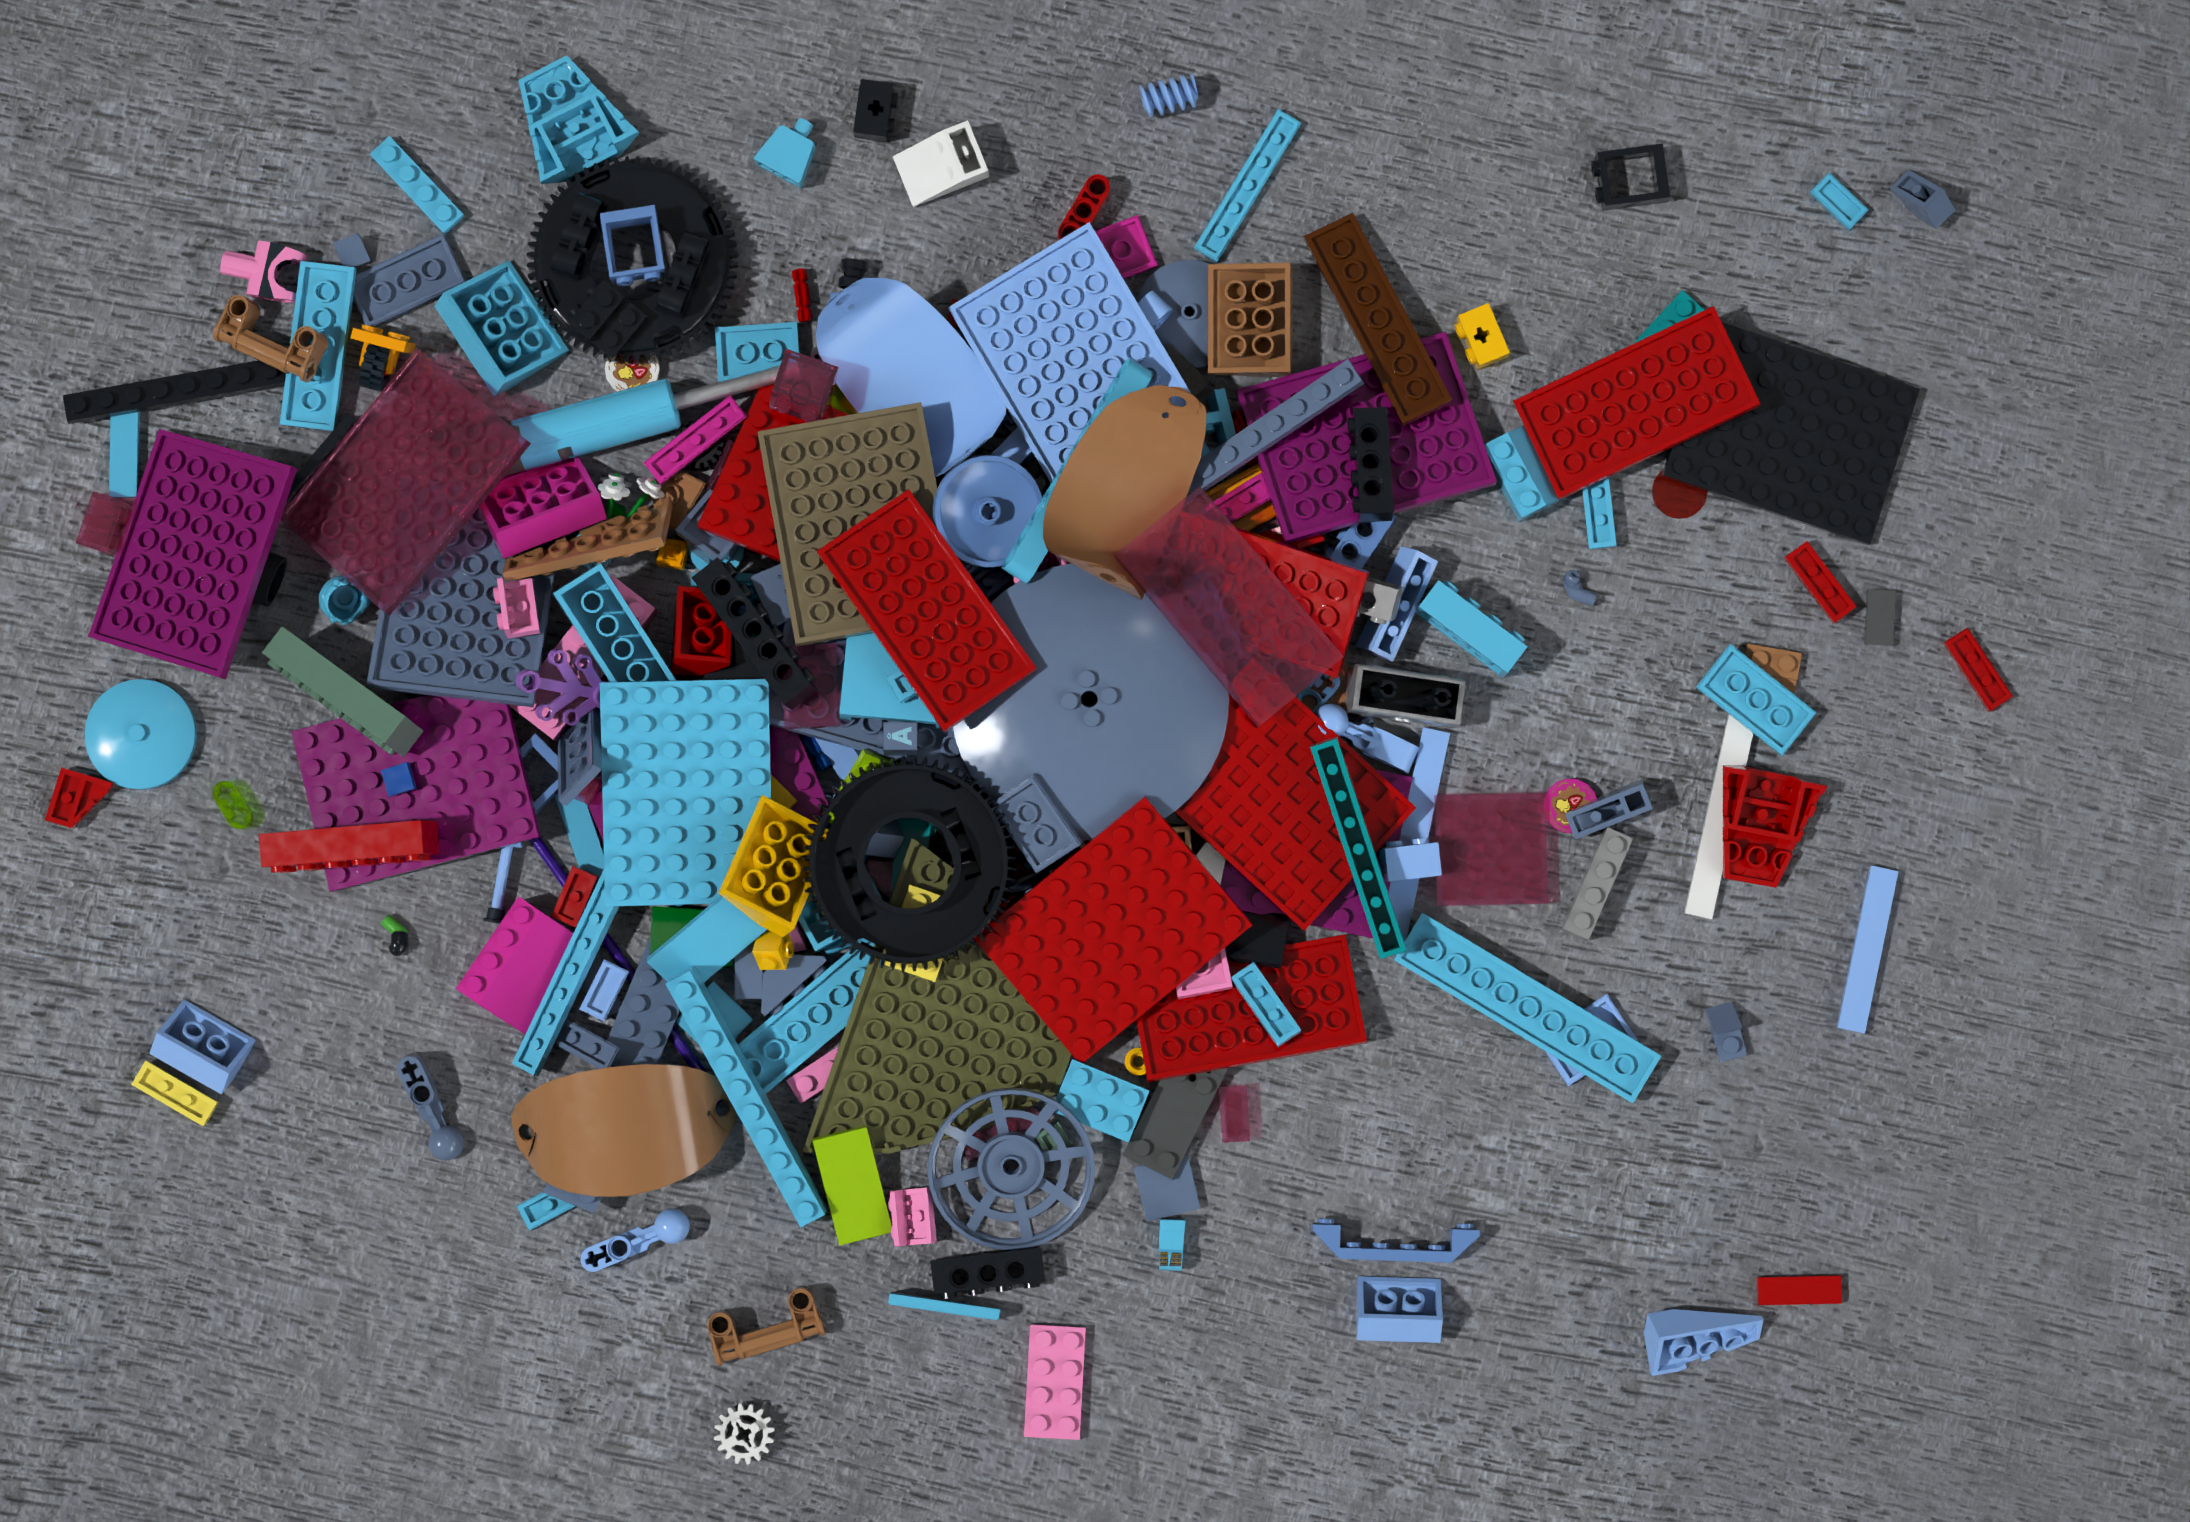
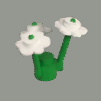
[598,473,665,522]

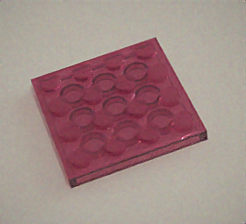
[1434,793,1548,906]

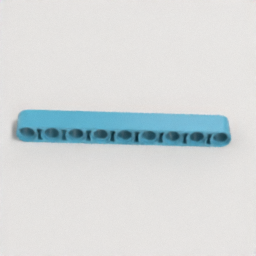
[1002,357,1153,584]

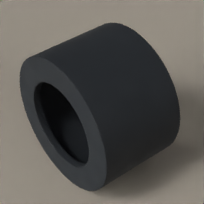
[253,551,287,607]

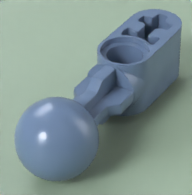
[397,1053,464,1161]

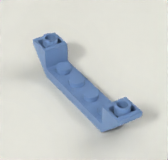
[1311,1218,1480,1263]

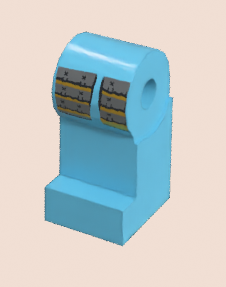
[1159,1218,1185,1271]

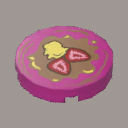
[1543,779,1596,834]

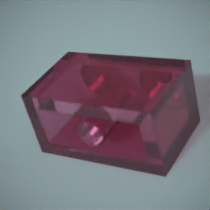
[76,491,131,557]

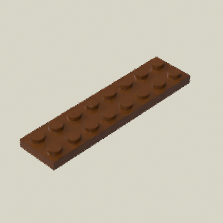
[1304,213,1452,427]

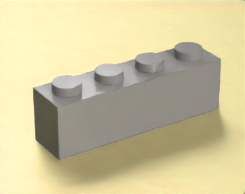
[1560,827,1633,941]

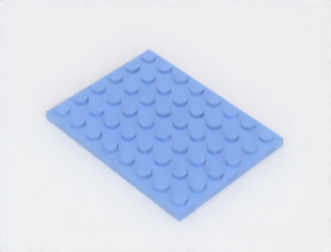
[948,222,1191,483]

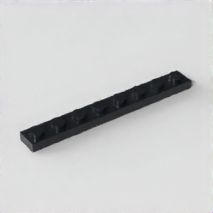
[63,360,286,424]

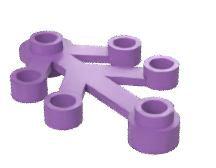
[516,649,607,726]

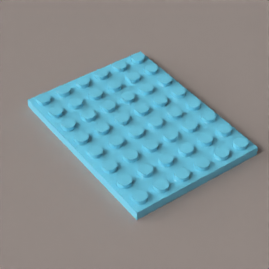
[600,679,771,907]

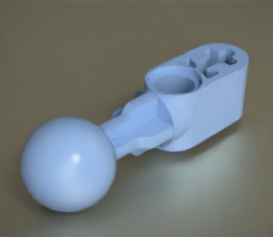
[1315,704,1419,774]
[580,1208,690,1272]

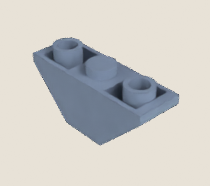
[761,955,828,1017]

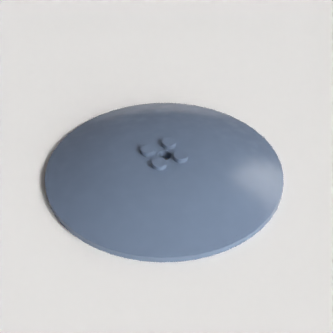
[953,564,1229,841]

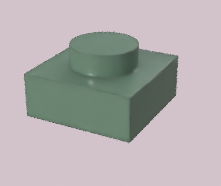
[1035,1119,1072,1151]

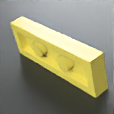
[131,1060,219,1126]

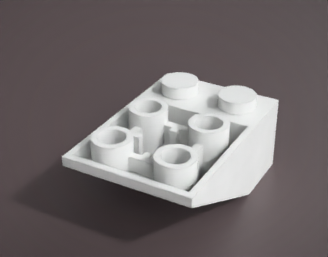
[893,120,989,207]

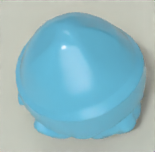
[319,575,372,625]

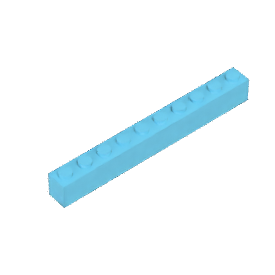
[666,966,828,1228]

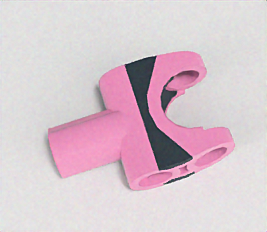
[220,241,308,303]

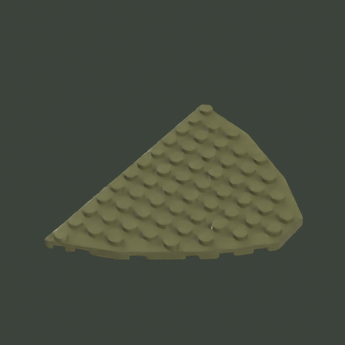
[802,838,1072,1153]

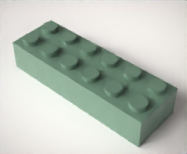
[262,626,423,757]

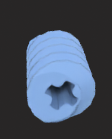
[1139,73,1198,118]

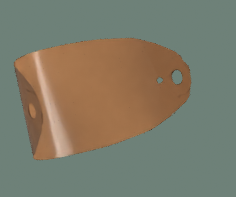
[1043,385,1207,600]

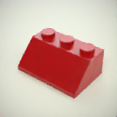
[671,586,732,677]

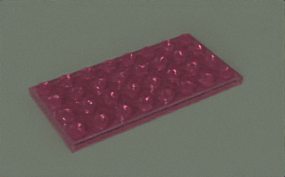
[1114,486,1344,728]

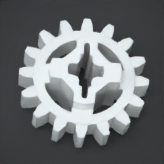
[714,1403,775,1464]

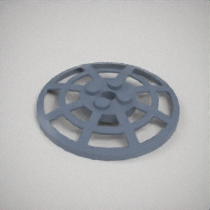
[928,1087,1095,1250]

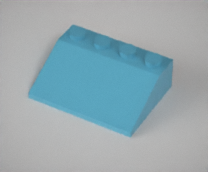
[434,260,569,397]

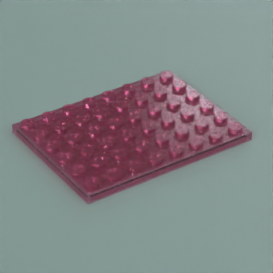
[280,348,531,616]

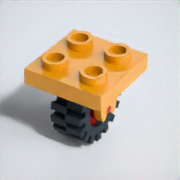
[351,324,416,392]

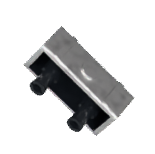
[1344,664,1465,728]

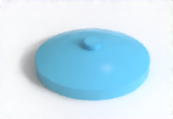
[85,679,197,790]

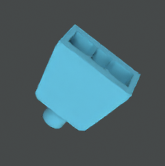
[754,118,816,189]

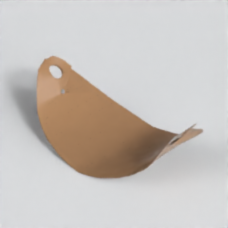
[511,1064,736,1197]

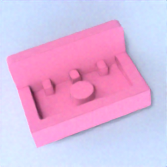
[493,577,540,639]
[888,1187,937,1247]

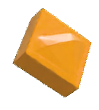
[656,538,689,570]

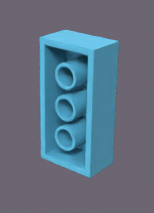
[1415,580,1528,678]

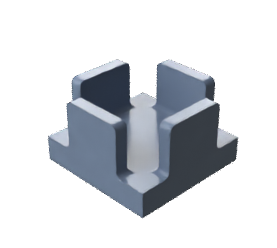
[675,489,741,564]

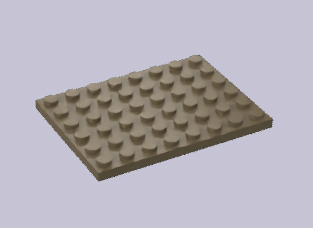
[757,402,937,646]

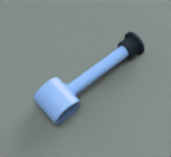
[483,842,524,924]

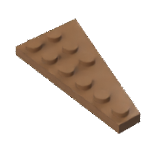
[502,496,673,582]

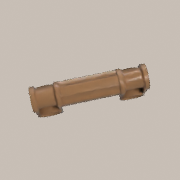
[213,295,328,383]
[707,1286,826,1367]

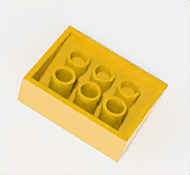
[718,795,828,937]

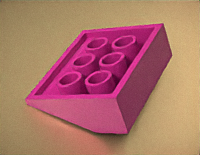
[472,456,607,559]
[456,896,573,1034]

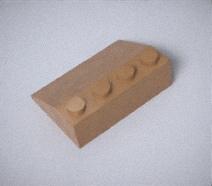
[1208,263,1293,377]

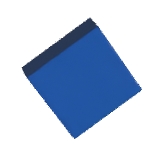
[381,762,417,797]

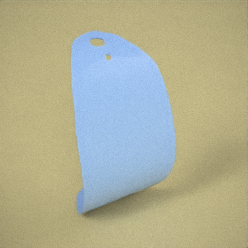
[816,278,1007,477]

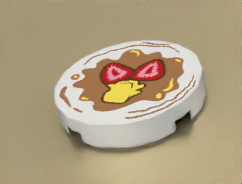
[605,355,660,391]

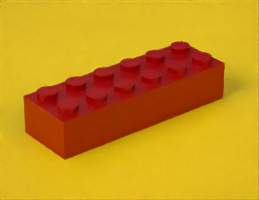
[259,820,439,873]

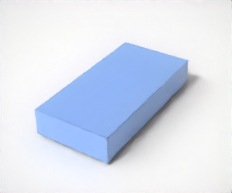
[580,959,629,1021]

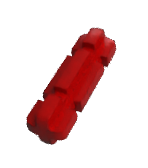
[792,268,813,323]

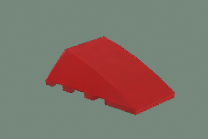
[1723,765,1827,888]

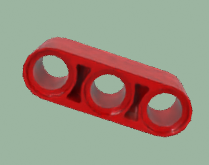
[1058,174,1110,241]

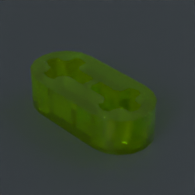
[212,781,254,830]

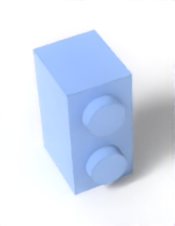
[1378,837,1442,882]

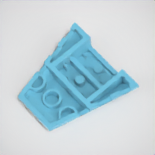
[518,55,639,184]

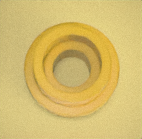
[1125,1048,1146,1075]

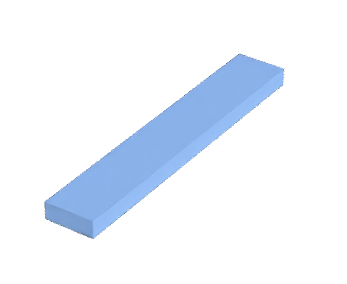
[1836,865,1899,1034]

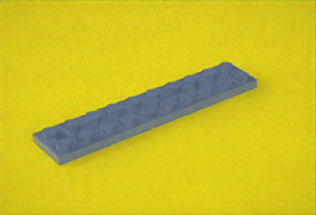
[543,939,680,1214]

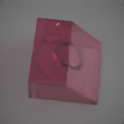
[769,349,839,422]

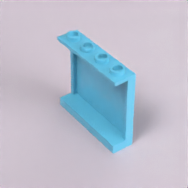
[839,633,940,729]

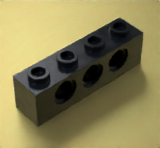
[1347,407,1394,522]
[930,1247,1045,1299]

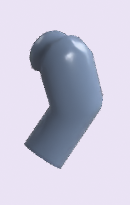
[1563,570,1597,606]

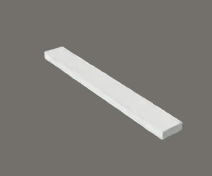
[1684,714,1753,920]

